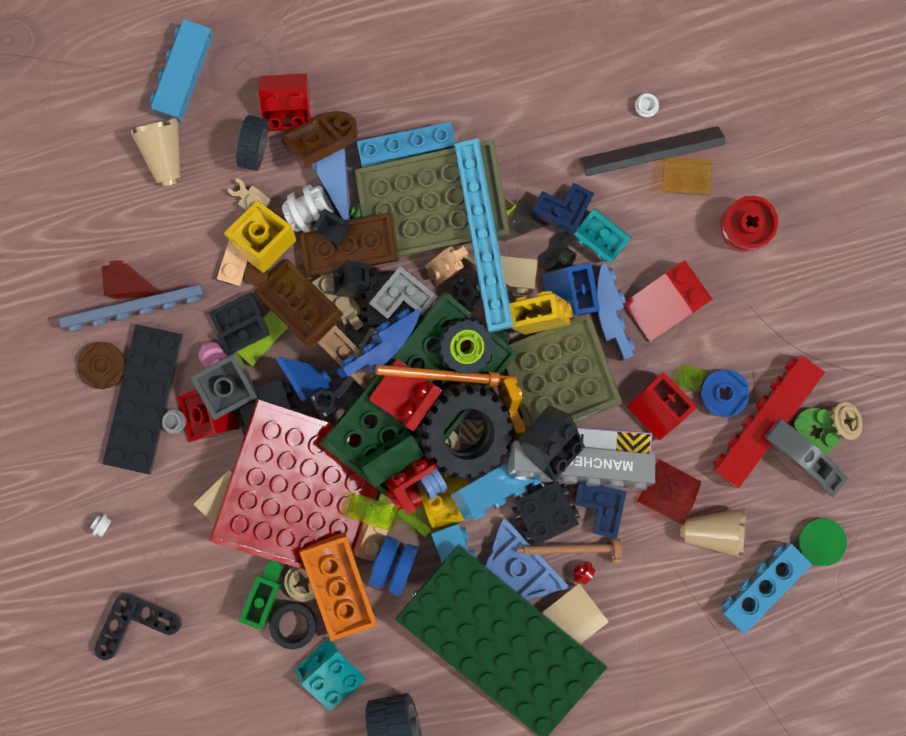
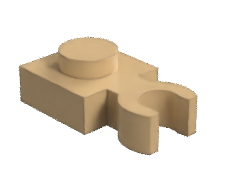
[227,178,272,211]

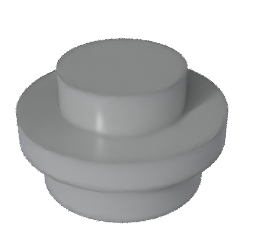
[162,410,186,434]

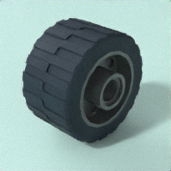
[365,693,422,736]

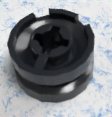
[450,275,482,310]

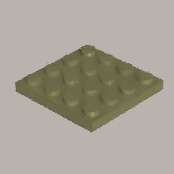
[506,313,623,428]

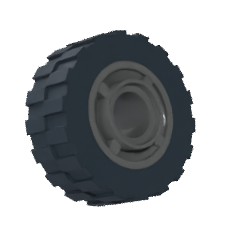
[236,115,268,171]

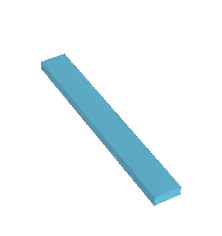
[454,138,514,332]

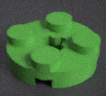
[791,408,840,454]

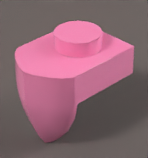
[199,342,227,368]

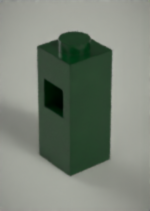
[358,430,424,488]

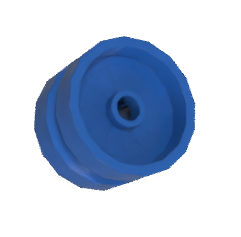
[368,535,419,597]

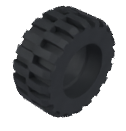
[416,382,514,479]

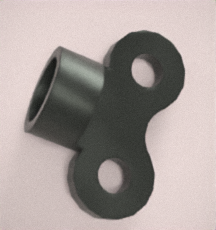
[540,232,577,270]

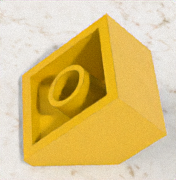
[224,200,296,273]

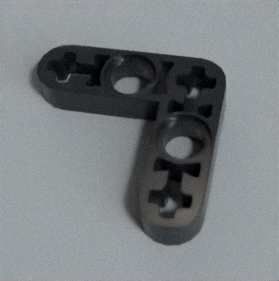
[94,593,182,660]

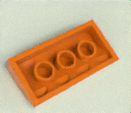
[300,531,377,641]

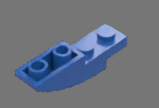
[336,308,420,378]

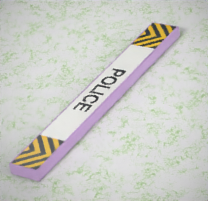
[459,419,652,454]

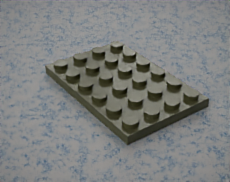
[355,139,511,258]

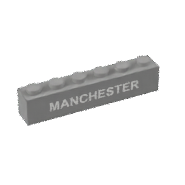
[508,441,655,491]

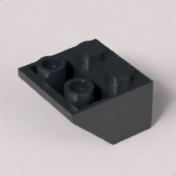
[518,405,585,481]

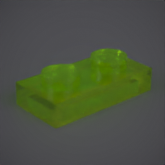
[345,493,399,532]

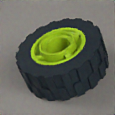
[437,318,494,374]

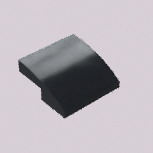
[209,292,270,356]

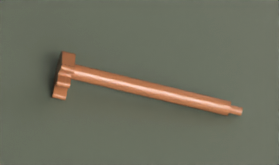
[517,538,623,563]

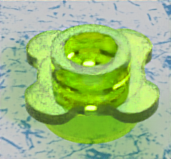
[678,365,706,392]

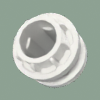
[282,185,334,233]

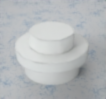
[635,93,659,118]
[90,513,112,537]

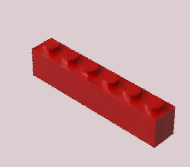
[712,355,826,488]

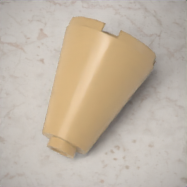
[130,118,180,187]
[680,509,746,558]

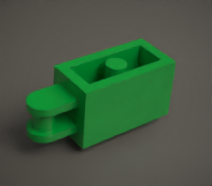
[239,560,283,630]

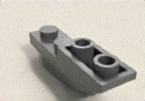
[765,418,848,497]

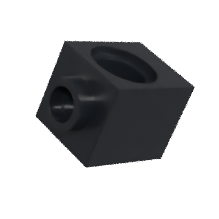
[333,260,370,298]

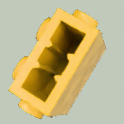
[509,291,573,335]

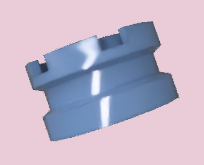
[418,468,448,500]

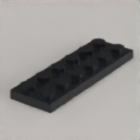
[103,324,184,475]

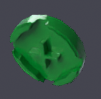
[798,518,847,566]

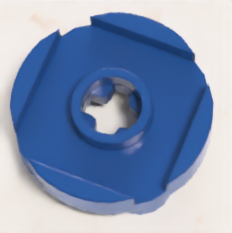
[699,370,749,418]

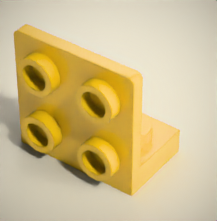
[416,469,468,531]

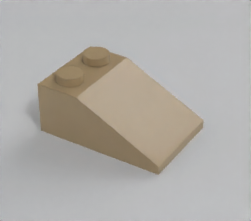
[464,252,537,297]

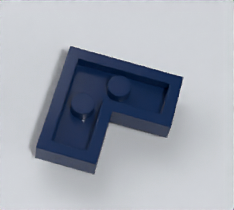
[531,183,594,235]
[574,481,627,539]

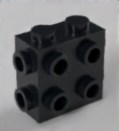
[361,270,421,327]
[236,379,299,435]
[512,480,581,546]

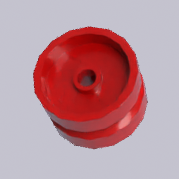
[720,196,779,252]

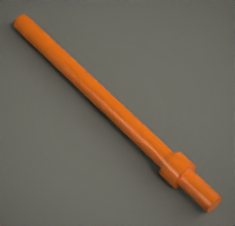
[375,365,517,387]

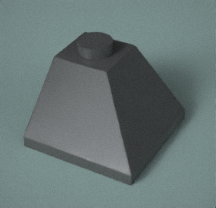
[190,351,257,420]

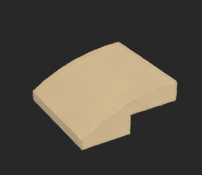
[543,584,609,644]

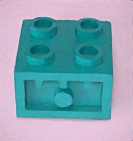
[293,637,366,711]

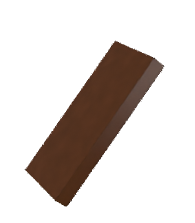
[299,212,399,278]
[254,259,343,348]

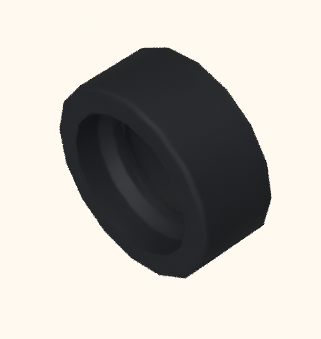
[269,602,317,650]

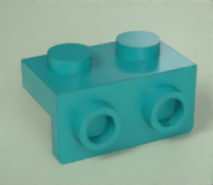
[574,207,632,263]

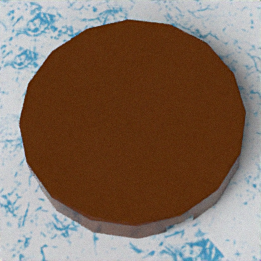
[78,342,126,390]

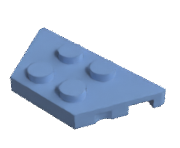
[485,518,569,600]

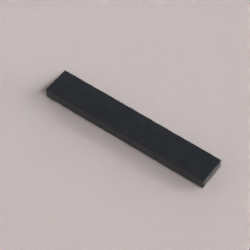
[580,127,726,177]

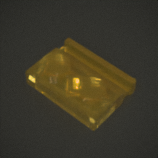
[662,157,712,196]

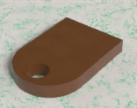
[280,111,358,168]

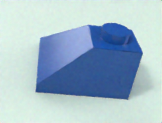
[276,357,332,403]

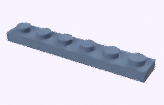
[59,285,206,332]

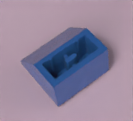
[542,263,600,318]

